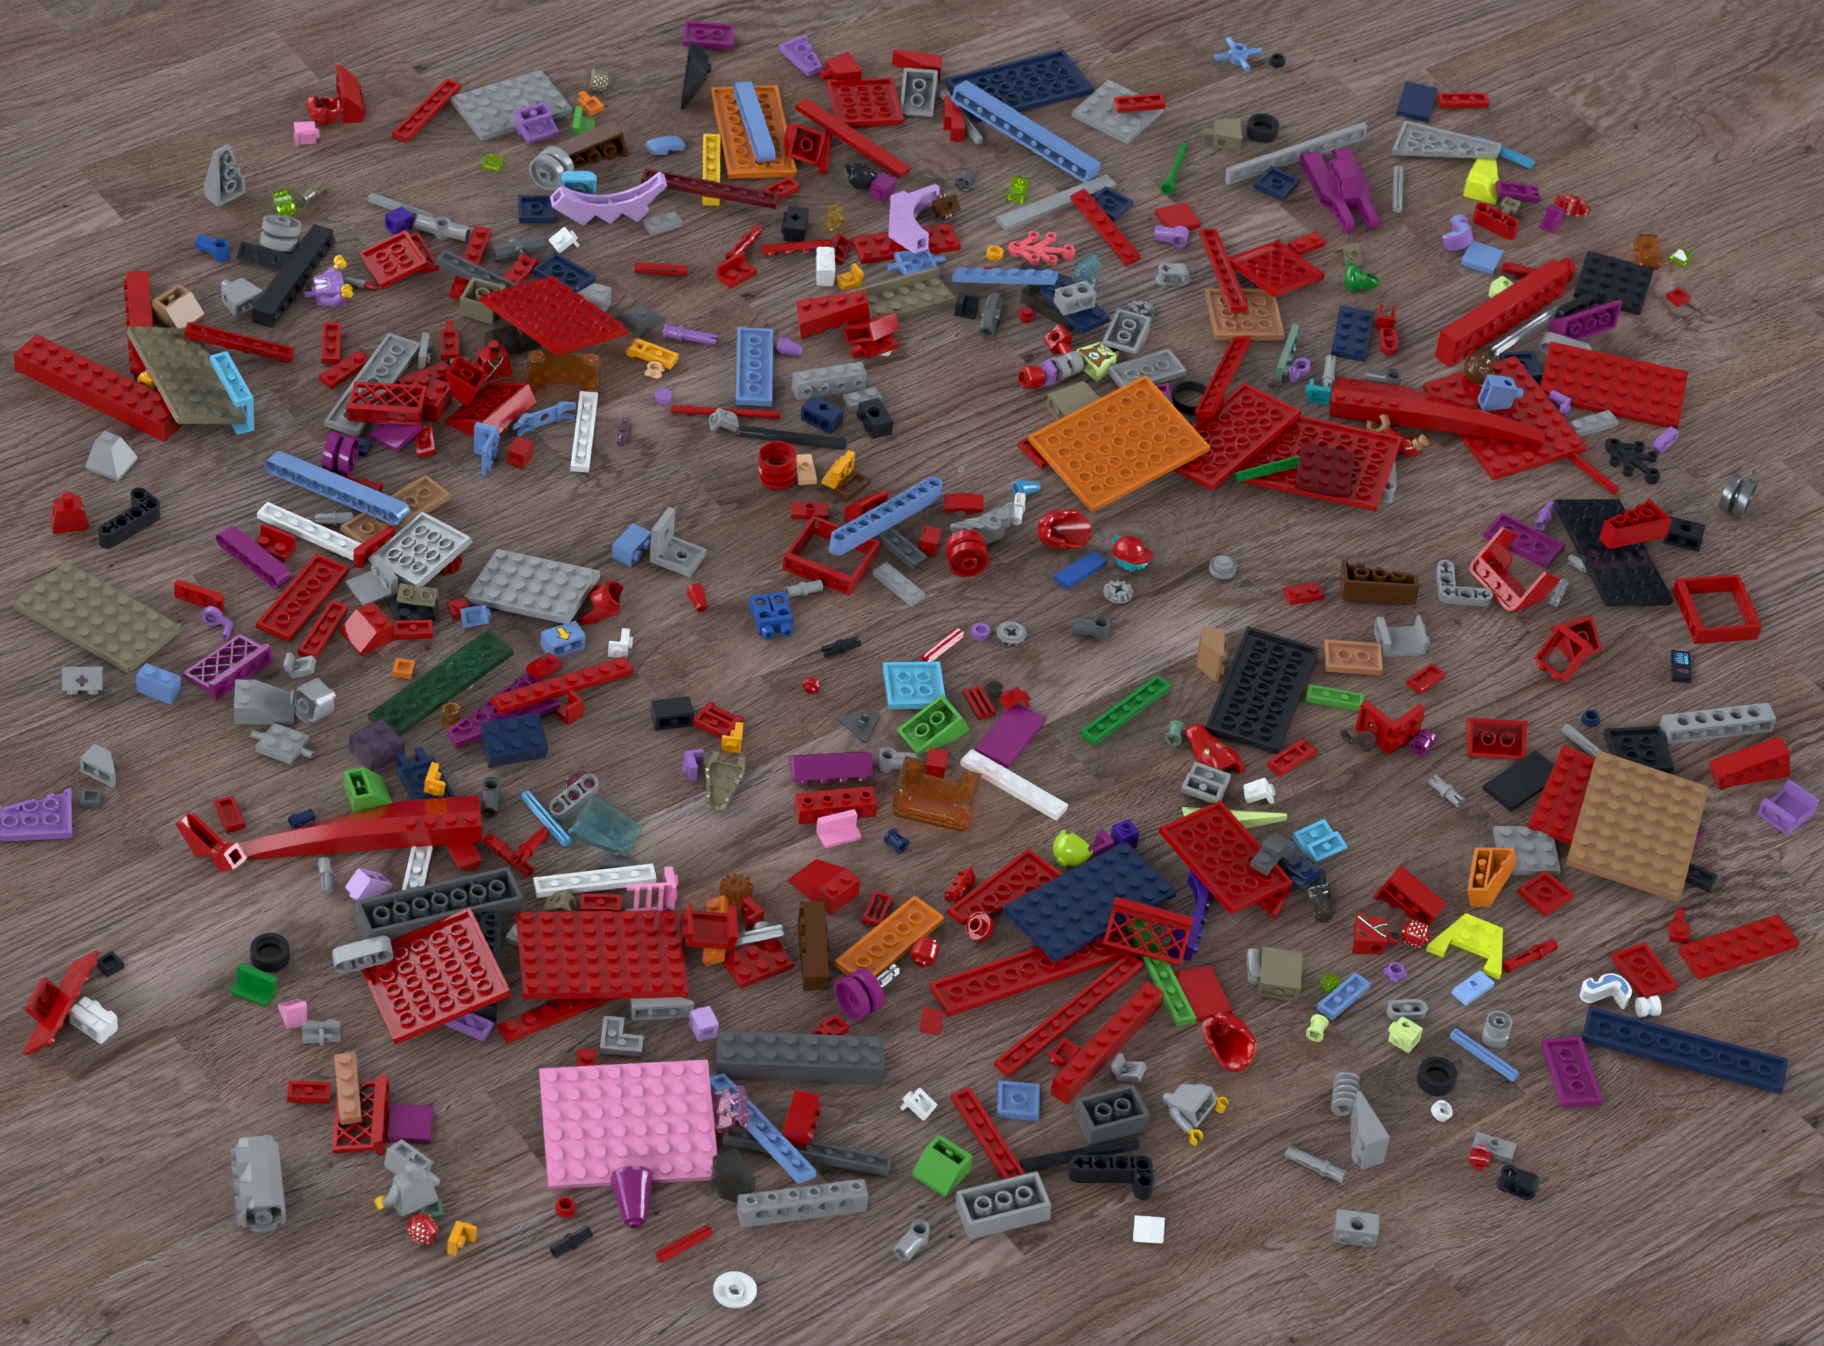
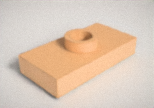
[796,454,817,485]

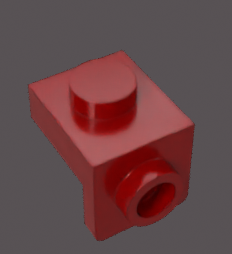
[999,686,1031,710]
[1047,1037,1081,1068]

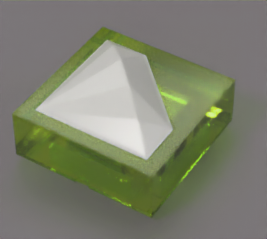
[1669,248,1693,267]

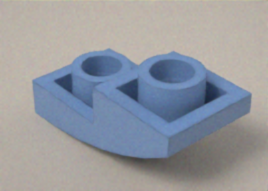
[645,136,685,156]

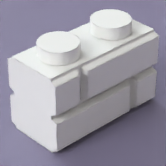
[816,247,835,286]
[69,997,118,1044]

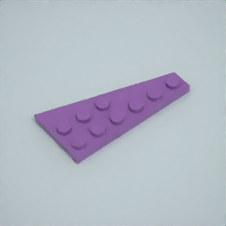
[0,788,73,842]

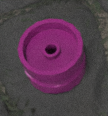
[322,432,359,476]
[834,968,885,1021]

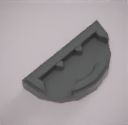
[599,852,639,870]

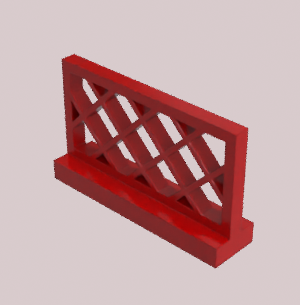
[346,381,427,426]
[1103,897,1194,966]
[332,1074,390,1155]

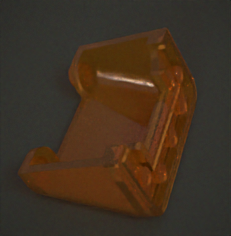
[527,350,601,399]

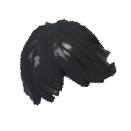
[845,163,878,189]

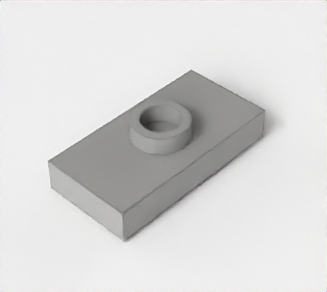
[1471,1131,1517,1164]

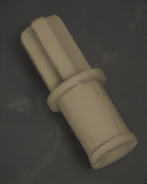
[298,179,329,205]

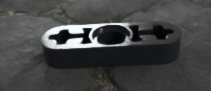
[1555,292,1597,318]

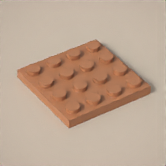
[1205,289,1285,341]

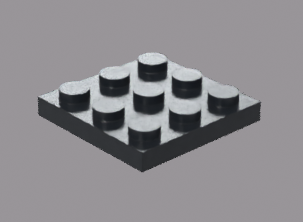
[1603,726,1675,773]

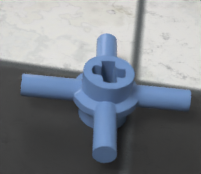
[1214,37,1262,72]

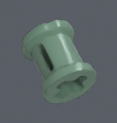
[1165,720,1186,746]

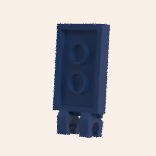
[396,746,455,800]

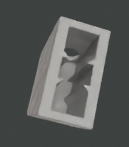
[221,278,263,318]

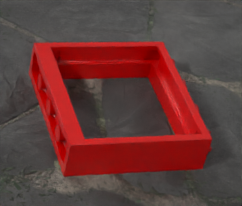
[783,515,880,596]
[1672,574,1762,644]

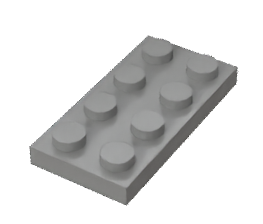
[1107,348,1187,388]

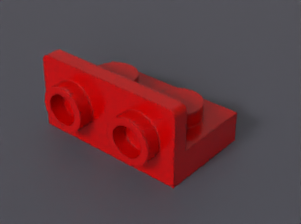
[717,251,757,289]
[254,523,296,563]

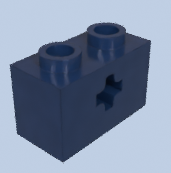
[800,395,844,434]

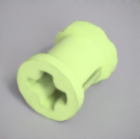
[1306,1014,1329,1042]

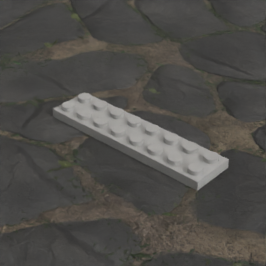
[324,332,421,437]

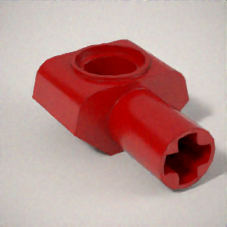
[1043,324,1073,355]

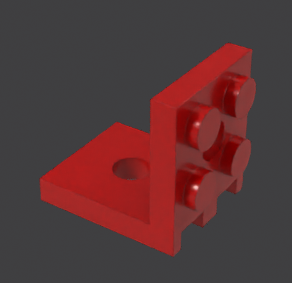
[1355,700,1425,755]

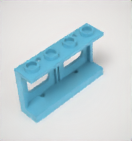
[210,351,254,435]

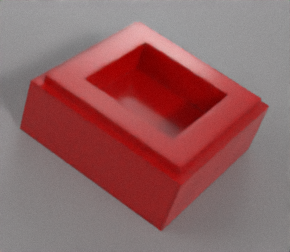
[1666,287,1691,307]

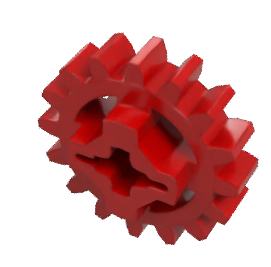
[1554,194,1591,217]

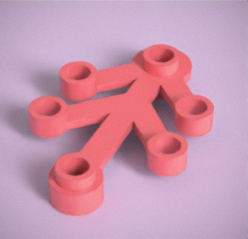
[1008,231,1076,266]

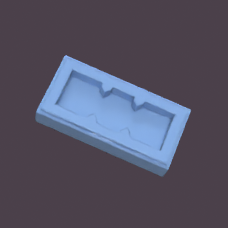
[1451,970,1495,1006]

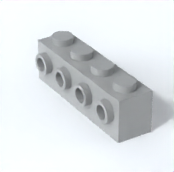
[792,361,867,400]

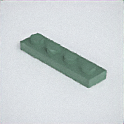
[1275,323,1301,382]

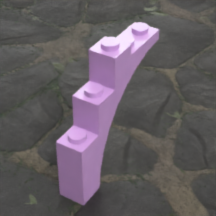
[550,172,667,226]
[889,184,940,254]

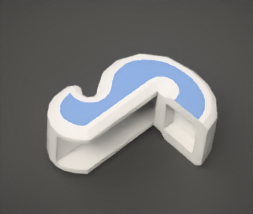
[1580,973,1632,1009]

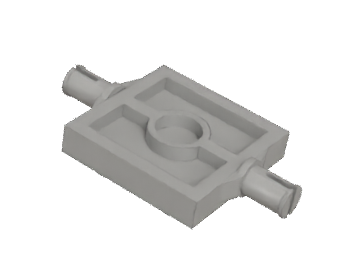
[250,723,315,764]

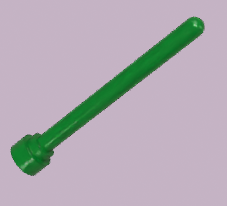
[1161,142,1188,195]

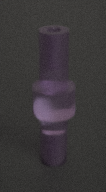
[617,416,629,446]

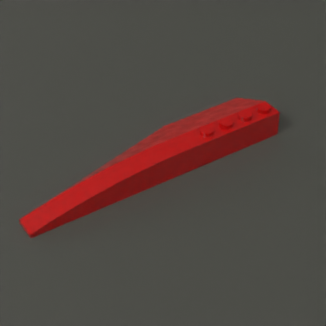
[238,795,483,860]

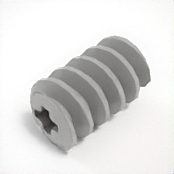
[1331,1070,1360,1116]

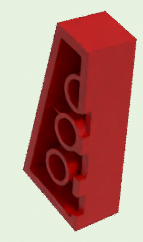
[1599,499,1672,549]
[1709,736,1790,789]

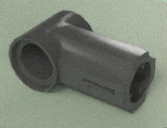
[1366,368,1402,385]
[1072,615,1110,641]
[480,776,501,818]

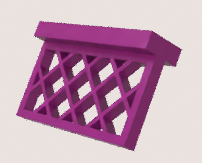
[183,634,273,701]

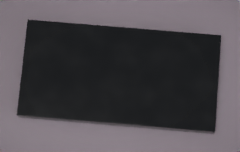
[1483,750,1554,812]

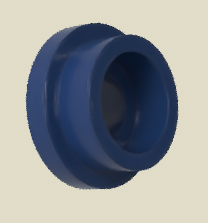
[1581,710,1600,727]

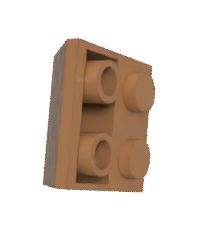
[152,284,205,328]
[1197,626,1228,682]

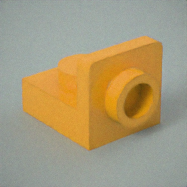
[835,263,864,291]
[721,722,744,753]
[424,762,445,797]
[447,1221,477,1256]

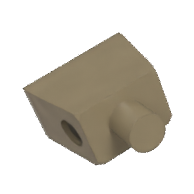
[1203,118,1242,152]

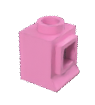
[294,121,319,147]

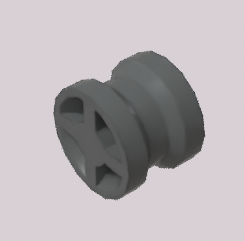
[955,170,976,191]

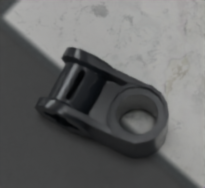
[1496,1165,1540,1200]

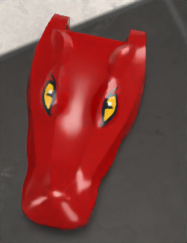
[1184,723,1245,773]

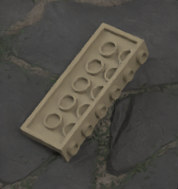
[844,267,955,323]

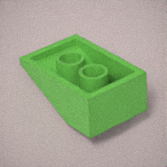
[897,694,970,755]

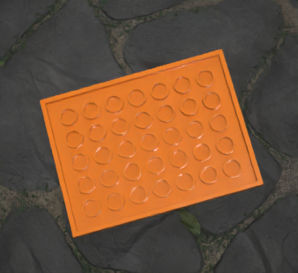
[1028,375,1210,513]

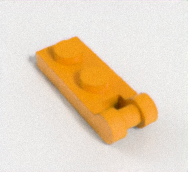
[626,338,679,370]

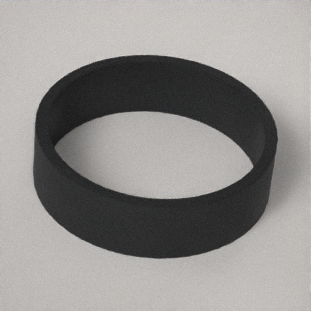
[1172,381,1207,415]

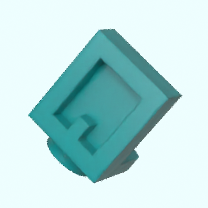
[1304,378,1331,405]

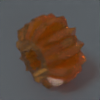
[719,872,753,906]

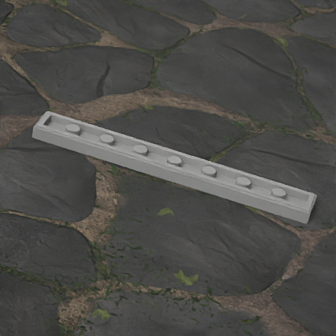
[996,174,1116,231]

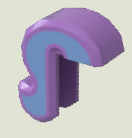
[1443,214,1473,251]

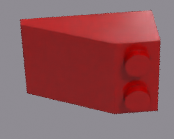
[788,859,861,915]

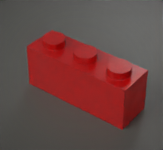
[782,1090,822,1149]

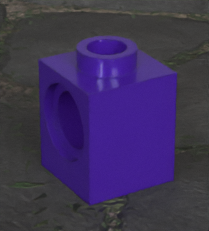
[385,206,413,235]
[1110,819,1140,849]

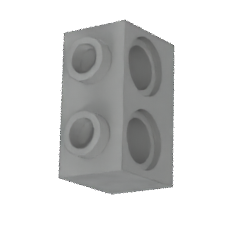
[1054,280,1097,315]

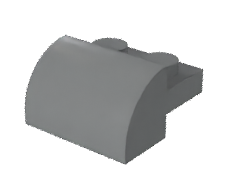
[1181,762,1231,804]

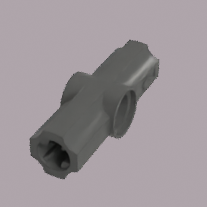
[491,235,546,261]
[979,292,1004,339]

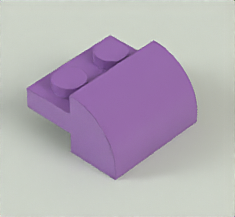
[514,102,559,145]

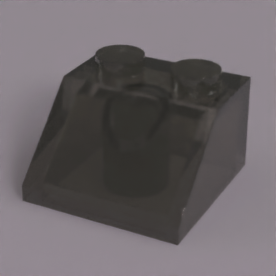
[709,1148,756,1203]

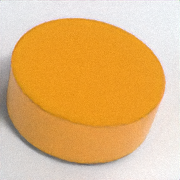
[986,245,1004,261]

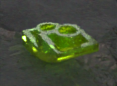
[271,188,296,216]

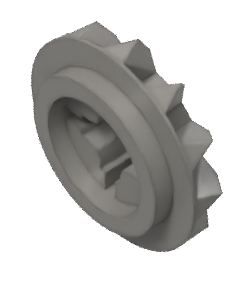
[1127,300,1155,319]
[1103,579,1134,604]
[996,622,1027,646]

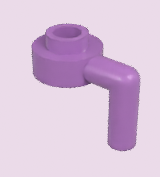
[1289,358,1311,383]
[202,606,234,640]

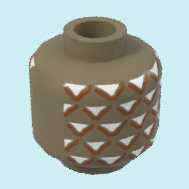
[585,69,611,93]

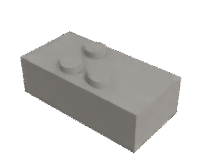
[956,1171,1051,1240]

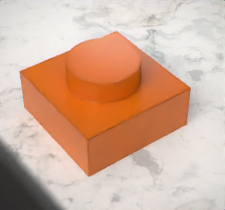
[392,658,415,680]

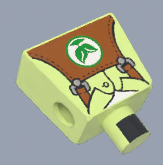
[1076,342,1119,382]

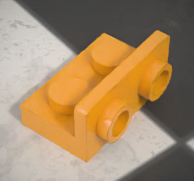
[821,450,855,489]

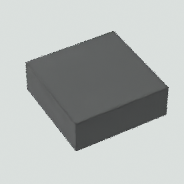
[80,788,103,809]

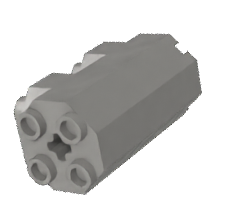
[230,1135,286,1233]

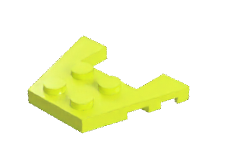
[1426,913,1503,980]

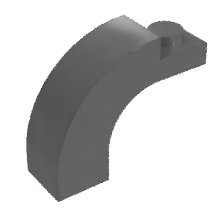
[1250,833,1295,875]

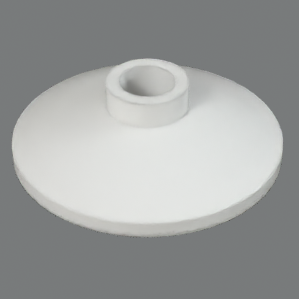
[713,1271,757,1309]

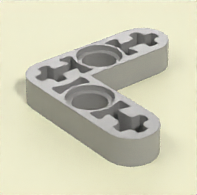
[1436,560,1493,607]

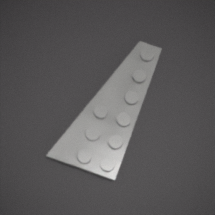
[1391,120,1502,159]

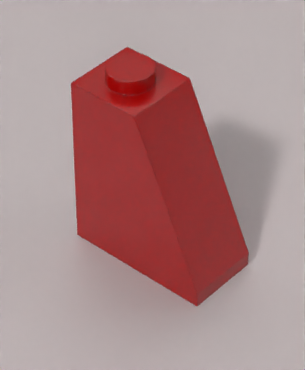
[843,312,899,344]

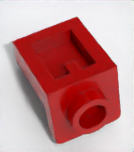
[741,896,764,931]

